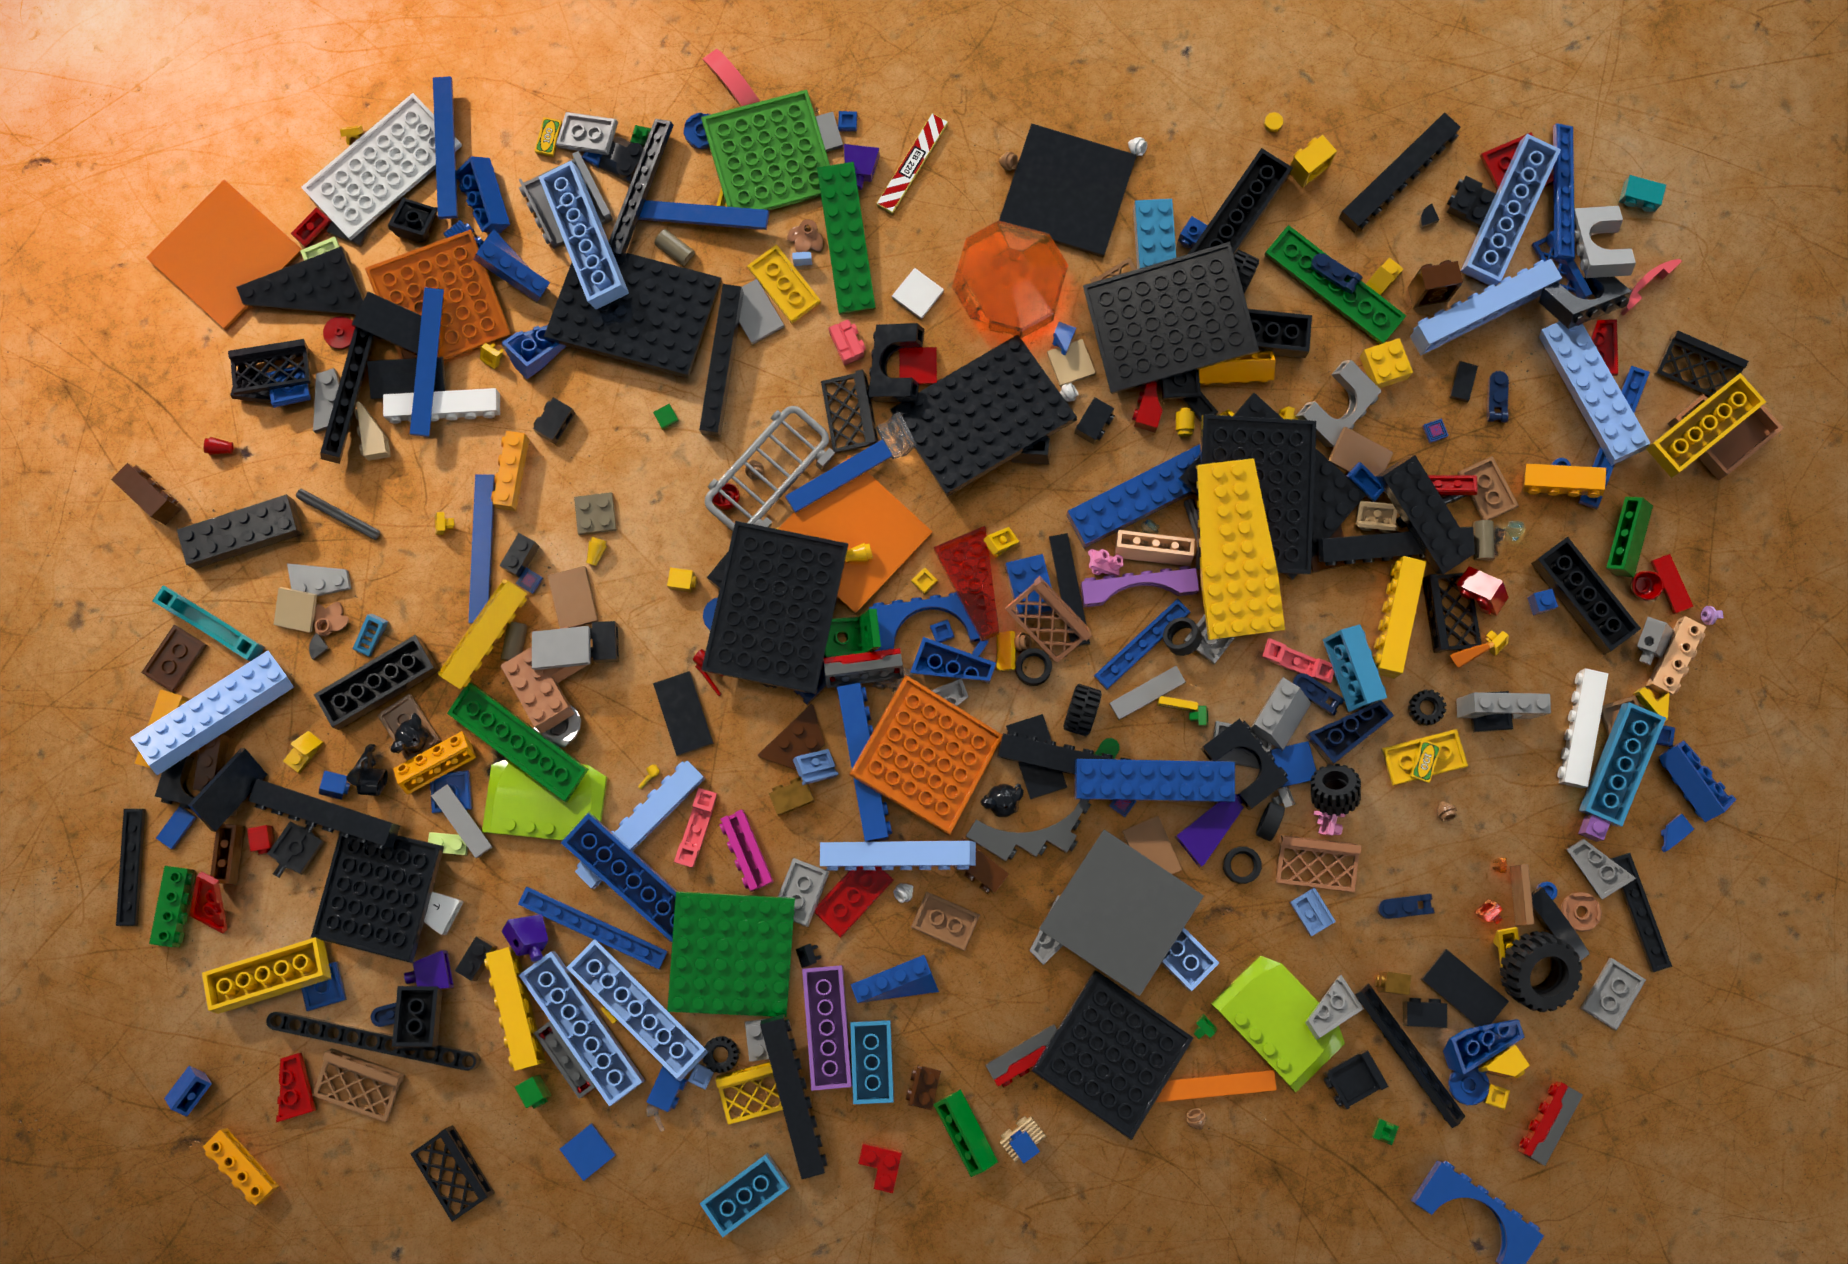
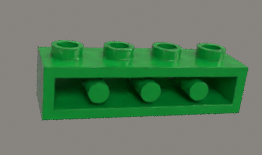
[1606,497,1653,577]
[149,866,196,948]
[933,1089,998,1177]

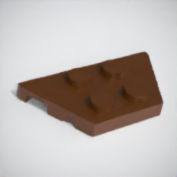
[758,704,825,771]

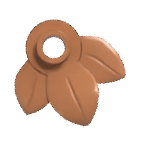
[787,219,823,252]
[314,601,349,636]

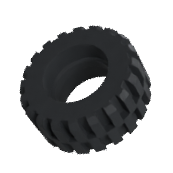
[1500,931,1582,1012]

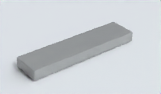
[1109,666,1186,720]
[431,784,492,859]

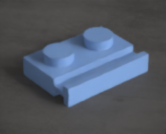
[793,749,838,785]
[1289,888,1336,936]

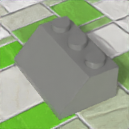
[1250,677,1311,751]

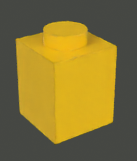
[667,567,697,593]

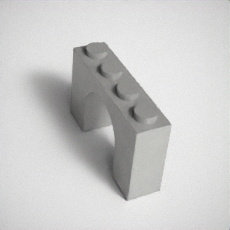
[1574,206,1636,278]
[1295,360,1381,447]
[1456,692,1551,719]

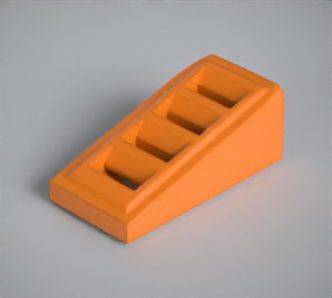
[1450,642,1495,668]

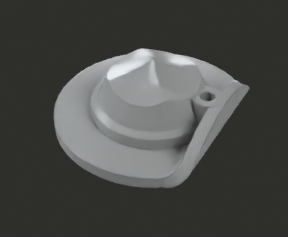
[534,705,581,747]

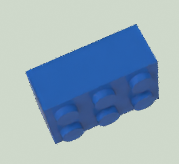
[1005,554,1056,621]

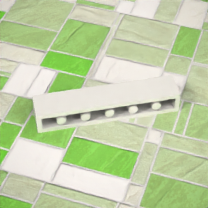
[383,388,500,424]
[1557,668,1608,789]

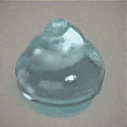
[1141,518,1160,534]
[1506,521,1526,541]

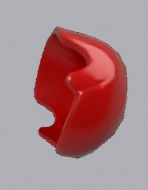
[712,483,740,511]
[1630,571,1664,600]

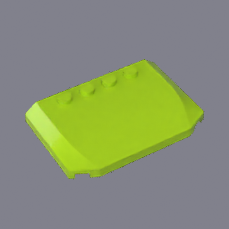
[482,759,607,840]
[1211,956,1345,1093]

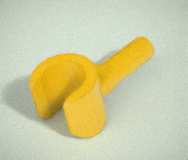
[638,764,660,789]

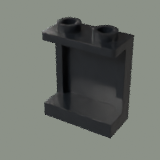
[1323,1050,1389,1110]

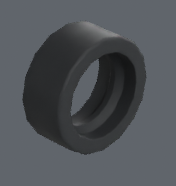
[1163,617,1202,656]
[1015,648,1052,686]
[1256,802,1285,841]
[1223,847,1262,884]

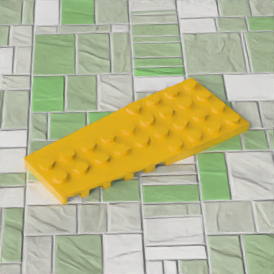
[1196,458,1285,640]

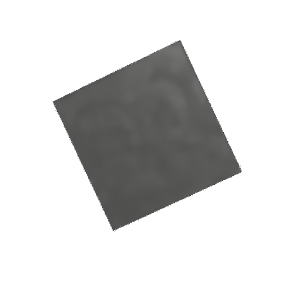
[1039,830,1204,997]

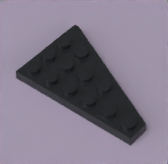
[236,247,364,315]

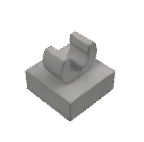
[1272,786,1295,808]

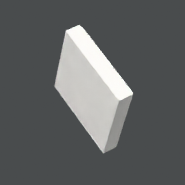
[892,268,944,319]

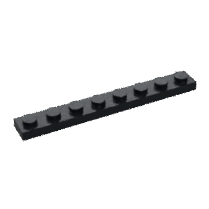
[609,119,674,257]
[1355,983,1465,1128]

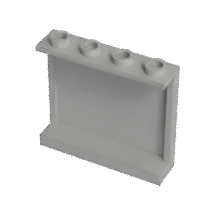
[518,151,613,249]

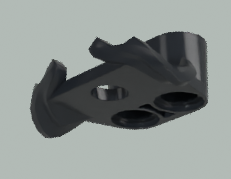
[346,744,388,796]

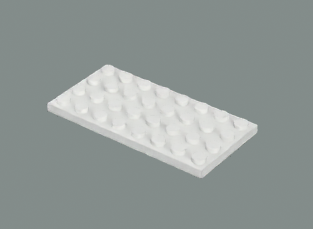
[301,93,462,241]

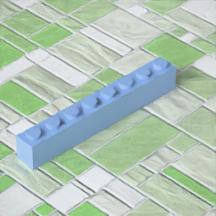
[575,761,706,889]
[820,841,976,871]

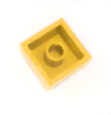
[1290,135,1337,188]
[1360,338,1413,388]

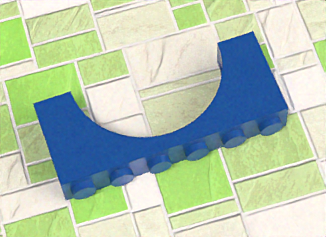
[869,590,990,651]
[1410,1160,1544,1264]

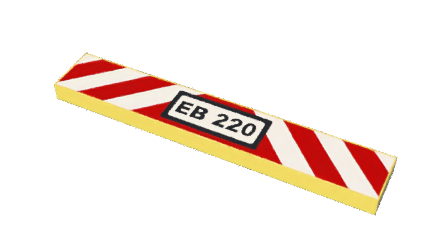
[876,113,948,215]

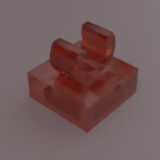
[1475,899,1503,925]

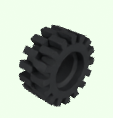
[1408,689,1446,726]
[703,1036,739,1073]

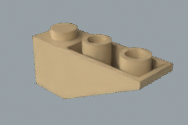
[355,402,391,461]

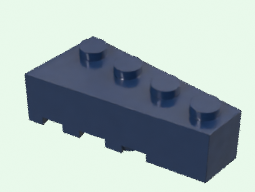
[1306,701,1394,765]

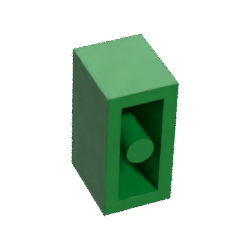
[515,1075,552,1109]

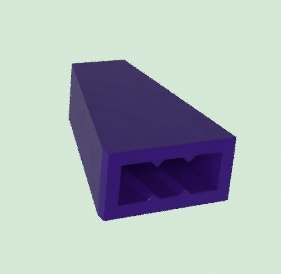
[1175,794,1244,868]

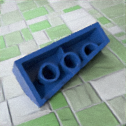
[456,156,510,233]
[473,229,550,302]
[910,637,996,684]
[1659,740,1737,822]
[850,955,939,1003]

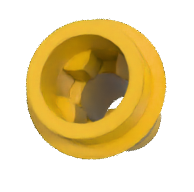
[586,537,607,566]
[845,543,873,562]

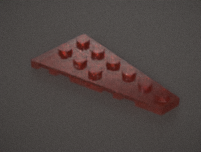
[934,526,999,641]

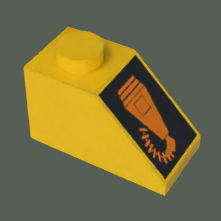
[1478,1045,1530,1079]

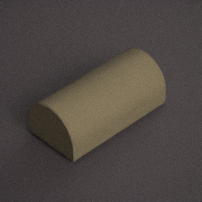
[655,229,695,267]
[1473,520,1495,561]
[501,622,528,661]

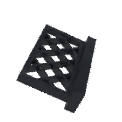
[1655,331,1749,397]
[228,339,311,395]
[821,369,879,454]
[1422,573,1481,653]
[410,1125,495,1222]

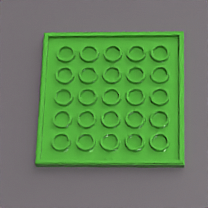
[701,90,830,211]

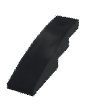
[1531,886,1590,962]

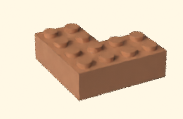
[1667,394,1784,480]
[500,626,587,734]

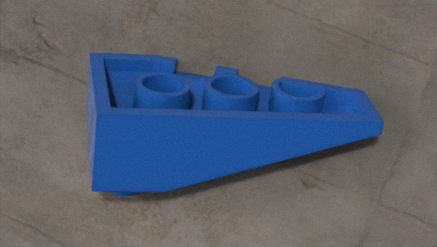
[502,325,566,379]
[1443,1019,1525,1075]

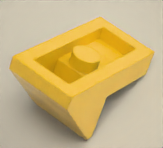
[1366,257,1404,296]
[983,527,1020,558]
[1632,687,1669,721]
[283,731,324,773]
[1493,927,1519,967]

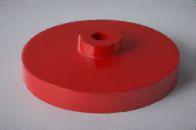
[323,316,355,350]

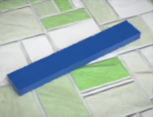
[785,439,892,513]
[1094,598,1191,690]

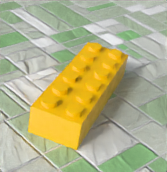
[1646,373,1766,478]
[1373,556,1426,679]
[437,579,527,689]
[202,937,332,1014]
[484,947,546,1071]

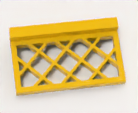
[715,1062,783,1125]

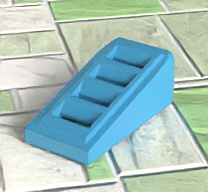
[353,614,389,657]

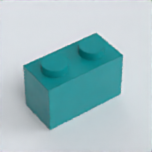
[1619,175,1666,212]

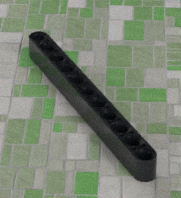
[266,1012,481,1071]

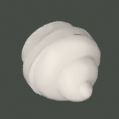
[1128,137,1148,156]
[1060,383,1079,402]
[893,883,913,903]

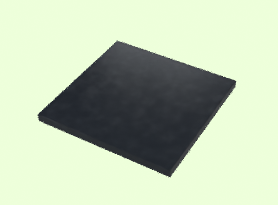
[998,123,1137,257]
[311,835,444,963]
[1031,970,1193,1140]

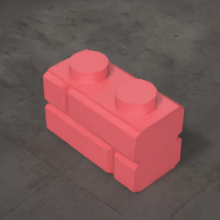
[828,319,866,366]

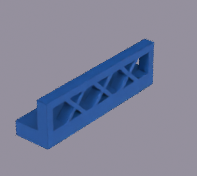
[1532,231,1592,299]

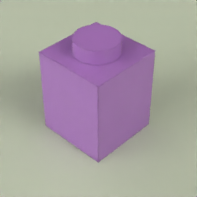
[1578,814,1611,842]

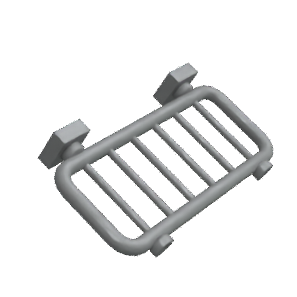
[704,406,835,531]

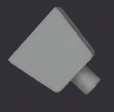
[1637,617,1675,665]

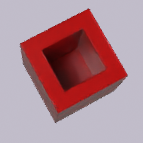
[247,825,275,855]

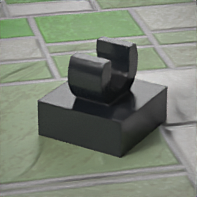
[796,944,821,968]

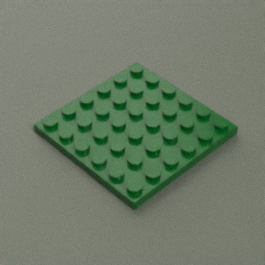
[667,891,795,1017]

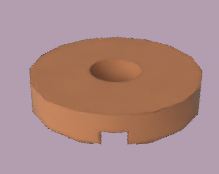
[1560,892,1602,932]

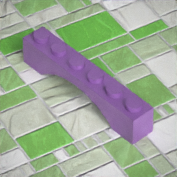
[1080,566,1199,608]

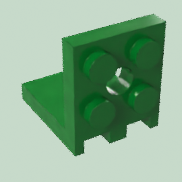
[824,609,881,658]

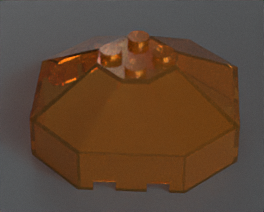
[952,221,1068,338]

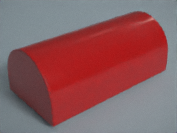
[291,207,331,247]

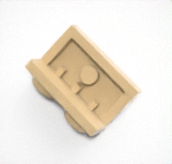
[1356,501,1397,533]

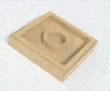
[1047,339,1095,387]
[274,587,317,632]

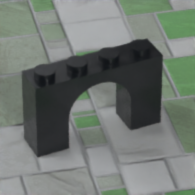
[1539,276,1632,329]
[867,323,925,402]
[1200,718,1288,810]
[155,756,238,816]

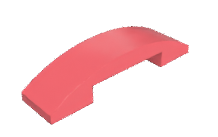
[703,49,760,107]
[1621,259,1682,316]
[1262,638,1334,683]
[674,788,717,868]

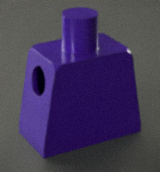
[844,144,880,190]
[502,914,548,962]
[404,950,454,989]

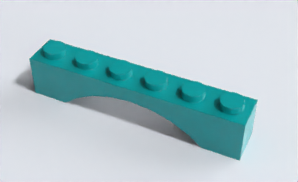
[152,585,265,661]

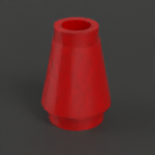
[203,437,234,455]

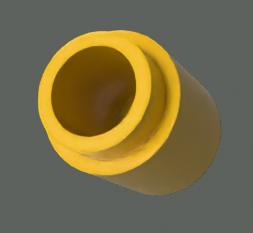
[1175,408,1195,436]

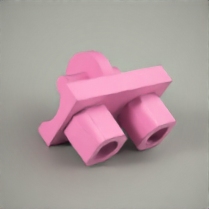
[1088,549,1123,577]
[1313,811,1346,836]

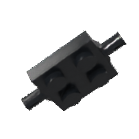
[267,821,324,878]

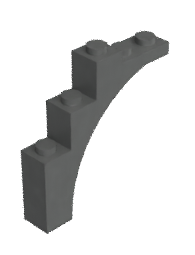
[966,800,1091,862]

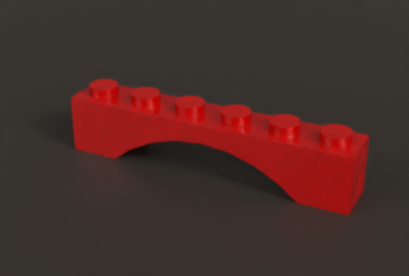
[1132,382,1163,433]

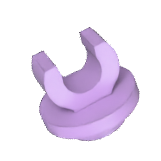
[1701,606,1724,625]

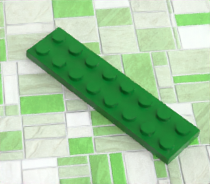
[817,162,876,315]
[1264,225,1407,344]
[447,682,589,802]

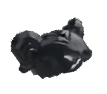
[390,713,429,754]
[980,784,1024,817]

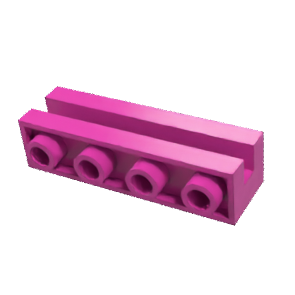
[719,809,774,892]

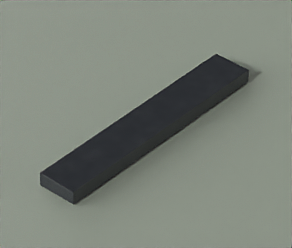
[1049,533,1090,647]
[116,809,145,926]
[1610,853,1672,972]

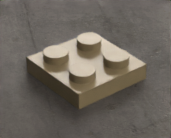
[574,492,617,535]

